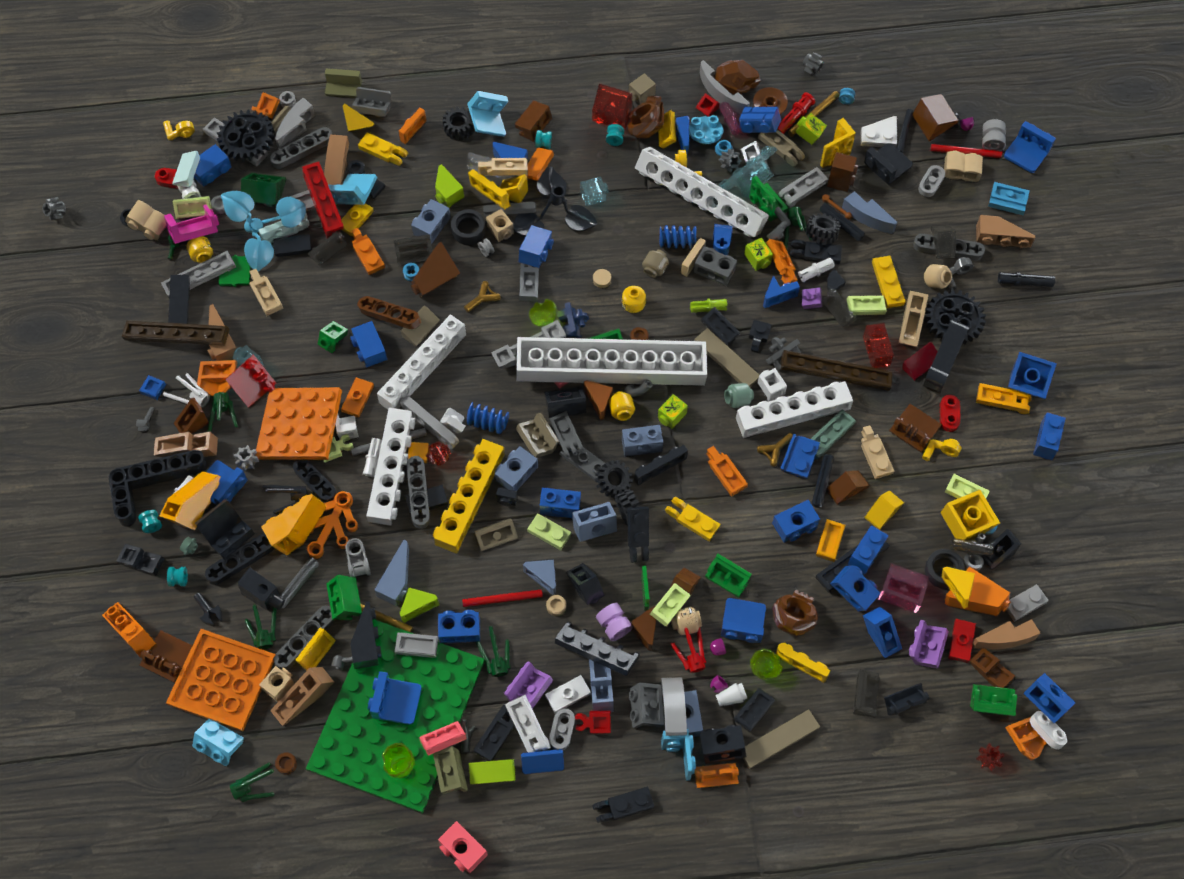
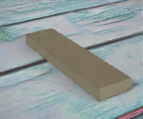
[694,328,760,387]
[743,710,820,769]

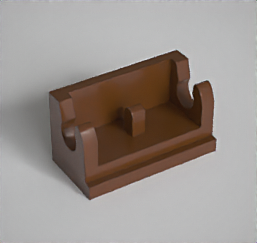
[514,100,552,142]

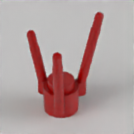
[671,627,707,673]

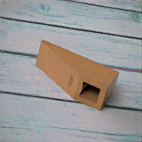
[976,215,1035,248]

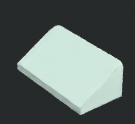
[172,151,200,187]

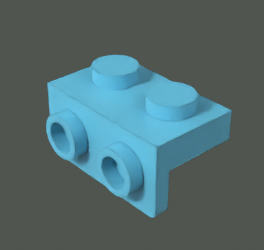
[192,719,244,766]

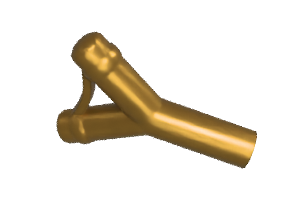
[464,281,501,312]
[757,433,793,467]

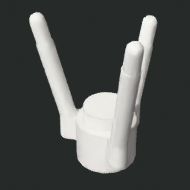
[163,373,210,408]

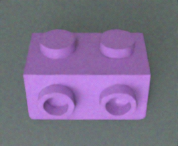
[909,620,949,668]
[504,662,553,709]

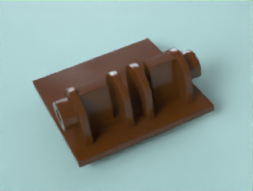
[889,404,942,452]
[139,630,193,683]

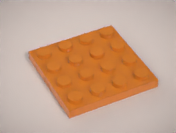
[255,387,342,460]
[166,629,275,732]

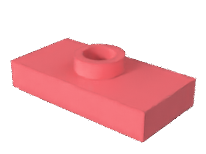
[419,721,467,755]

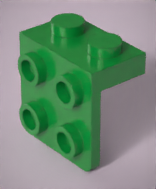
[749,176,788,221]

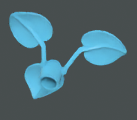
[221,191,306,271]

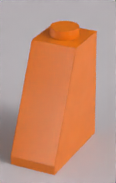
[945,566,1011,616]

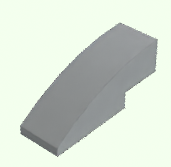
[275,98,315,149]

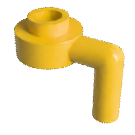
[163,121,195,140]
[675,150,702,176]
[922,439,962,461]

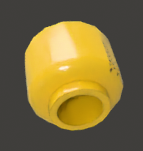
[187,236,213,263]
[622,286,646,313]
[608,392,635,421]

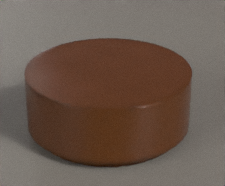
[630,327,649,340]
[275,752,297,775]

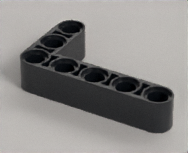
[109,450,207,527]

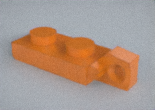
[351,228,385,275]
[766,239,797,284]
[706,446,748,497]

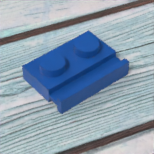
[780,434,820,479]

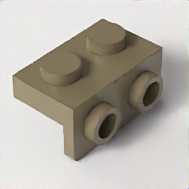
[516,413,559,458]

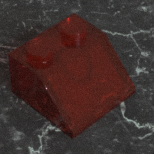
[592,83,633,130]

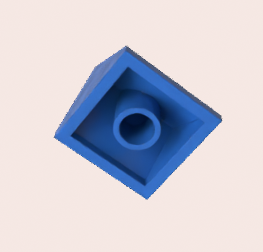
[1008,352,1057,399]

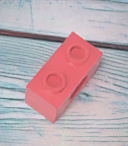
[438,821,488,874]

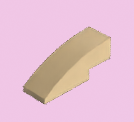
[899,291,928,347]

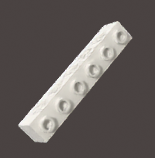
[377,314,466,409]
[736,381,853,438]
[367,408,415,526]

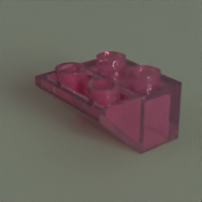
[878,563,929,613]

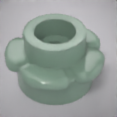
[180,537,198,555]

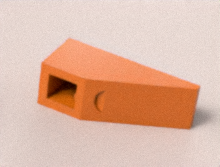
[102,602,156,657]

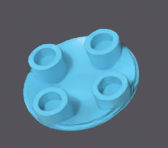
[689,115,723,144]

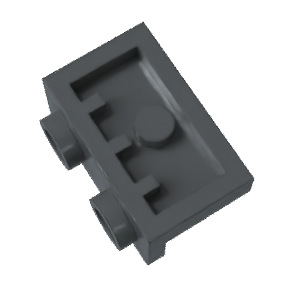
[629,683,664,728]

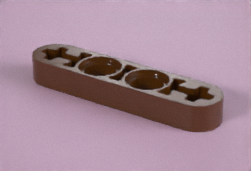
[357,296,421,329]

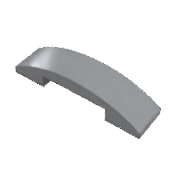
[700,60,750,114]
[491,320,566,369]
[661,677,687,736]

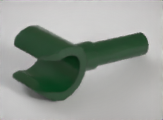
[167,235,181,260]

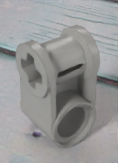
[346,539,371,577]

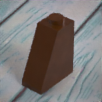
[411,242,460,298]

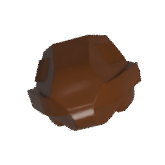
[714,59,761,95]
[628,95,664,139]
[772,590,818,636]

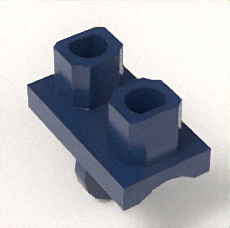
[557,302,589,339]

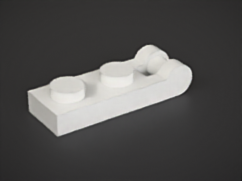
[505,695,550,753]

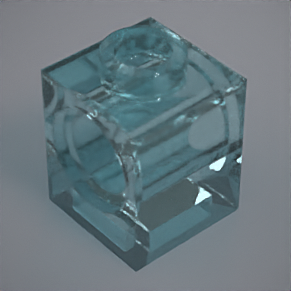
[580,176,609,206]

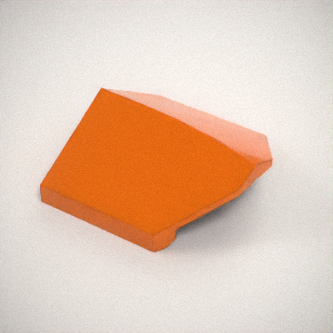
[197,360,237,396]
[1005,717,1047,760]

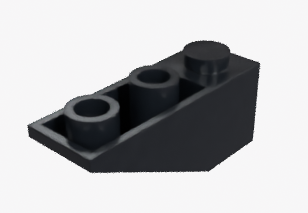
[350,601,382,669]

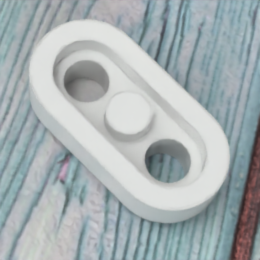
[1030,711,1067,749]

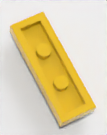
[468,169,510,210]
[872,256,905,308]

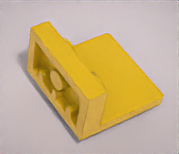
[820,118,856,168]

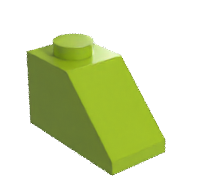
[435,164,464,207]

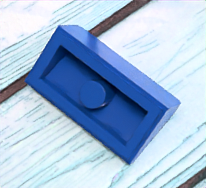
[521,749,564,774]

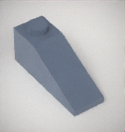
[375,540,409,607]

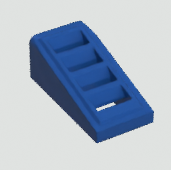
[675,116,689,154]

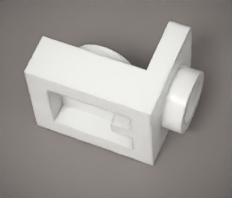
[440,408,465,434]

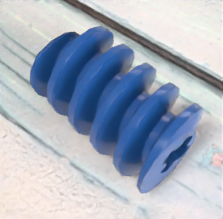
[659,225,696,249]
[467,402,509,434]

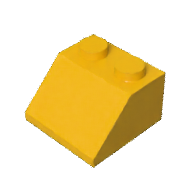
[940,490,1000,546]

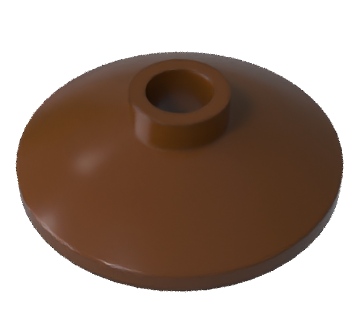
[753,87,788,114]

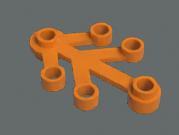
[307,491,358,559]

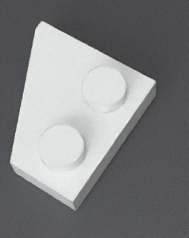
[861,116,897,147]

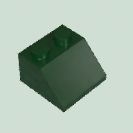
[241,173,286,207]

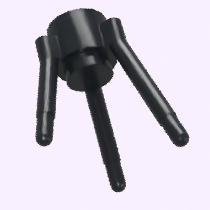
[262,485,307,514]

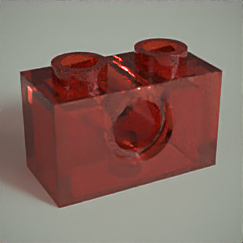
[863,323,894,368]

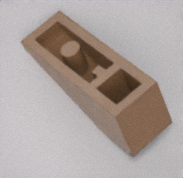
[207,304,239,361]
[270,667,334,726]

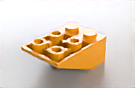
[159,471,221,530]
[261,494,327,556]

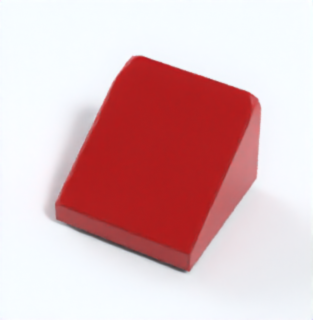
[695,93,721,117]

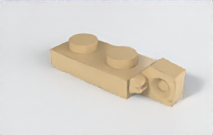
[478,158,528,176]
[249,269,283,316]
[861,426,894,479]

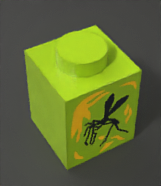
[795,113,827,145]
[744,238,773,271]
[658,394,688,429]

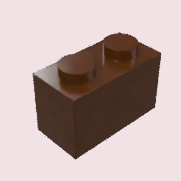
[827,152,859,192]

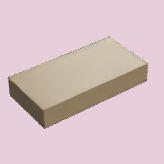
[681,238,706,277]

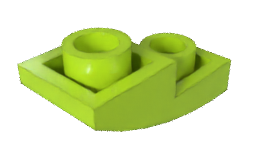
[469,759,515,784]

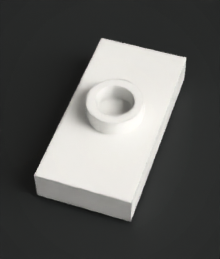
[545,675,591,713]

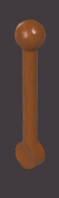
[822,194,852,219]

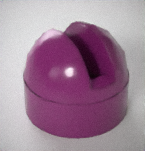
[960,117,974,131]
[710,638,726,656]
[710,675,728,693]

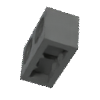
[694,246,737,287]

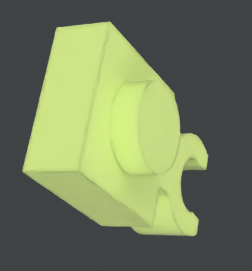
[323,434,354,463]

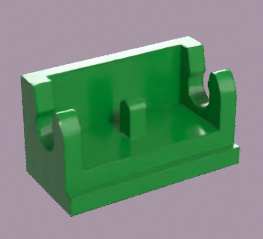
[705,554,752,598]
[326,575,362,620]
[970,684,1017,716]

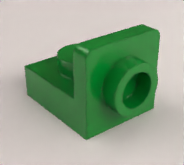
[318,321,348,353]

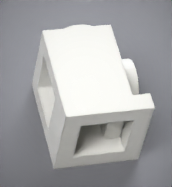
[758,368,787,402]

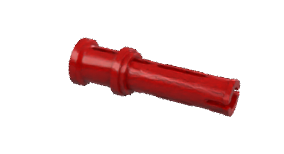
[777,92,816,134]

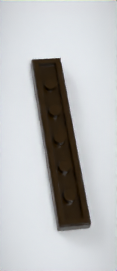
[121,321,230,346]
[781,350,893,391]

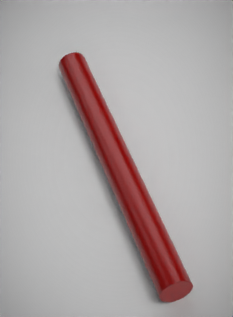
[930,144,1002,158]
[462,589,543,607]

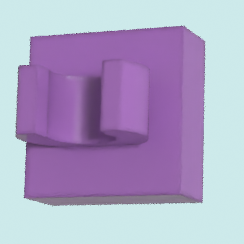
[802,288,822,309]

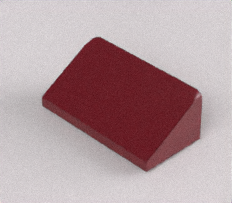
[902,342,938,381]

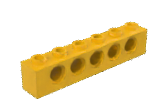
[433,439,505,554]

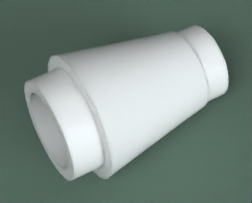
[716,683,748,706]

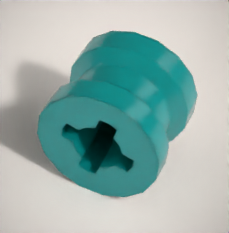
[606,124,625,146]
[535,130,552,149]
[138,510,162,533]
[167,567,188,587]

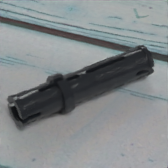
[998,272,1055,287]

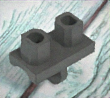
[766,337,801,370]

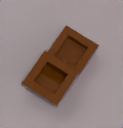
[970,648,1015,688]

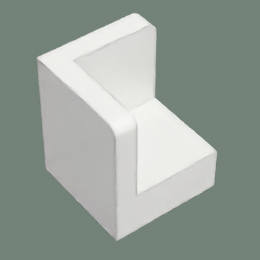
[336,415,358,440]

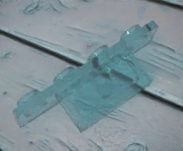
[719,146,777,197]

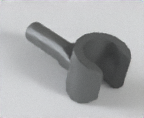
[136,407,155,431]
[331,655,353,670]

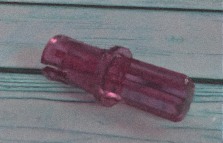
[719,101,742,135]

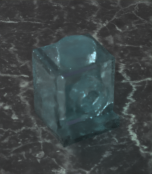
[232,345,264,367]

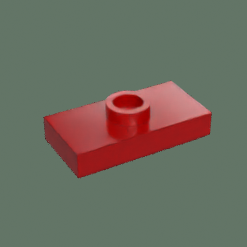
[948,619,976,663]

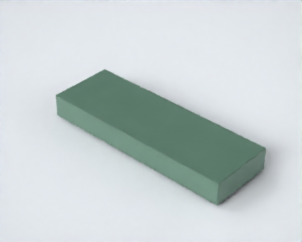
[811,409,856,460]

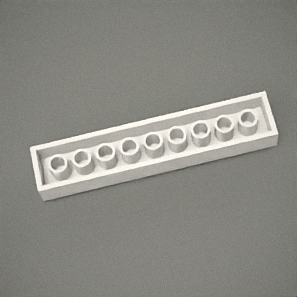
[517,337,707,385]

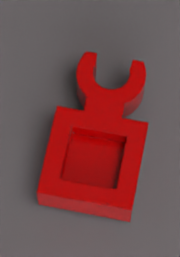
[575,711,611,733]

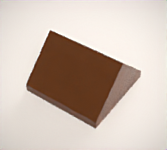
[913,94,959,142]

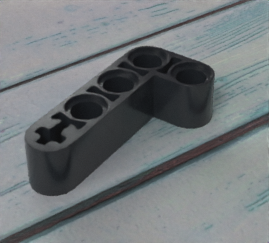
[923,320,969,393]

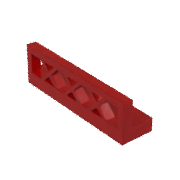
[302,162,344,239]

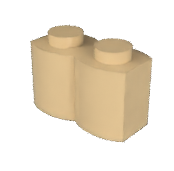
[944,151,983,182]
[126,200,167,240]

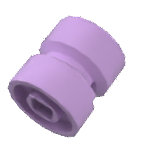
[596,603,633,641]

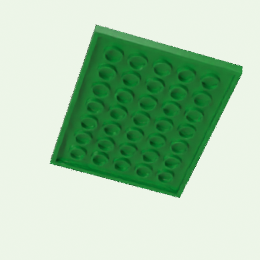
[306,620,485,814]

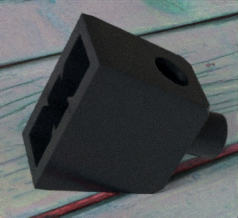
[237,567,285,610]

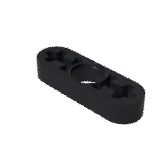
[293,460,337,503]

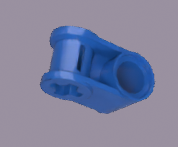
[713,224,733,255]

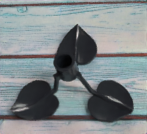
[513,166,597,237]

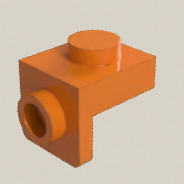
[251,92,280,119]

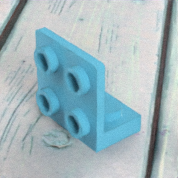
[467,91,508,137]
[328,174,377,205]
[661,729,696,781]

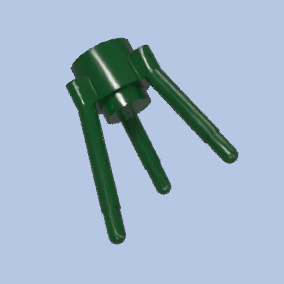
[784,207,811,250]
[207,392,238,432]
[245,604,277,650]
[476,626,511,677]
[230,762,275,802]

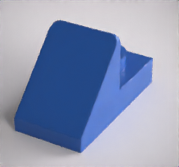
[763,276,800,308]

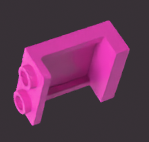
[164,205,219,244]

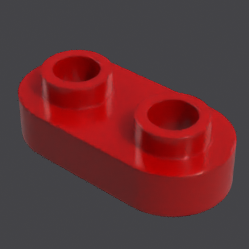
[155,168,178,189]
[940,395,960,432]

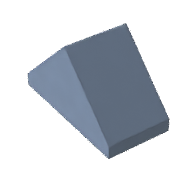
[523,560,556,595]

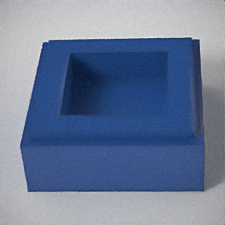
[139,375,166,400]

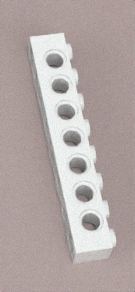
[635,147,769,237]

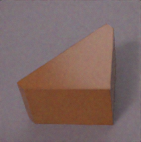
[584,380,613,420]

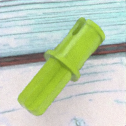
[690,298,727,312]

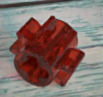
[426,441,451,465]
[976,743,1004,771]

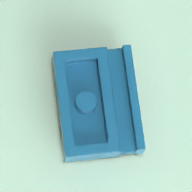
[988,182,1030,215]

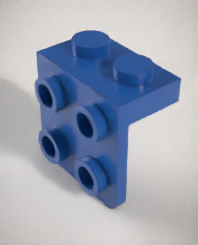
[1004,121,1056,173]
[206,460,248,506]
[721,598,766,643]
[368,671,422,725]

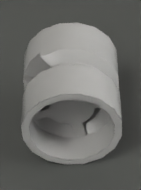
[982,119,1006,151]

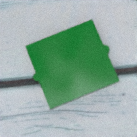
[219,255,251,287]
[641,566,649,611]

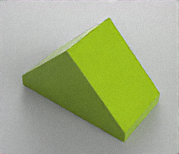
[400,588,439,623]

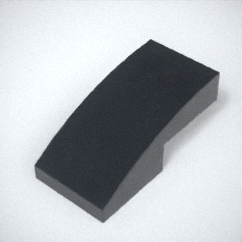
[117,544,164,576]

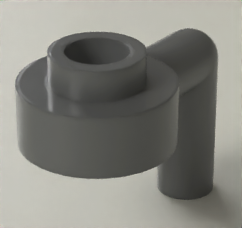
[766,207,791,240]
[948,257,974,290]
[963,533,985,572]

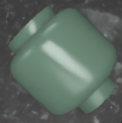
[724,383,754,408]

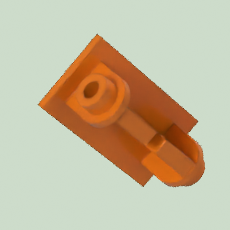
[694,763,739,788]

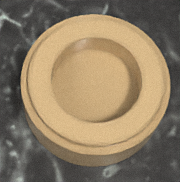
[593,269,611,288]
[546,595,566,616]

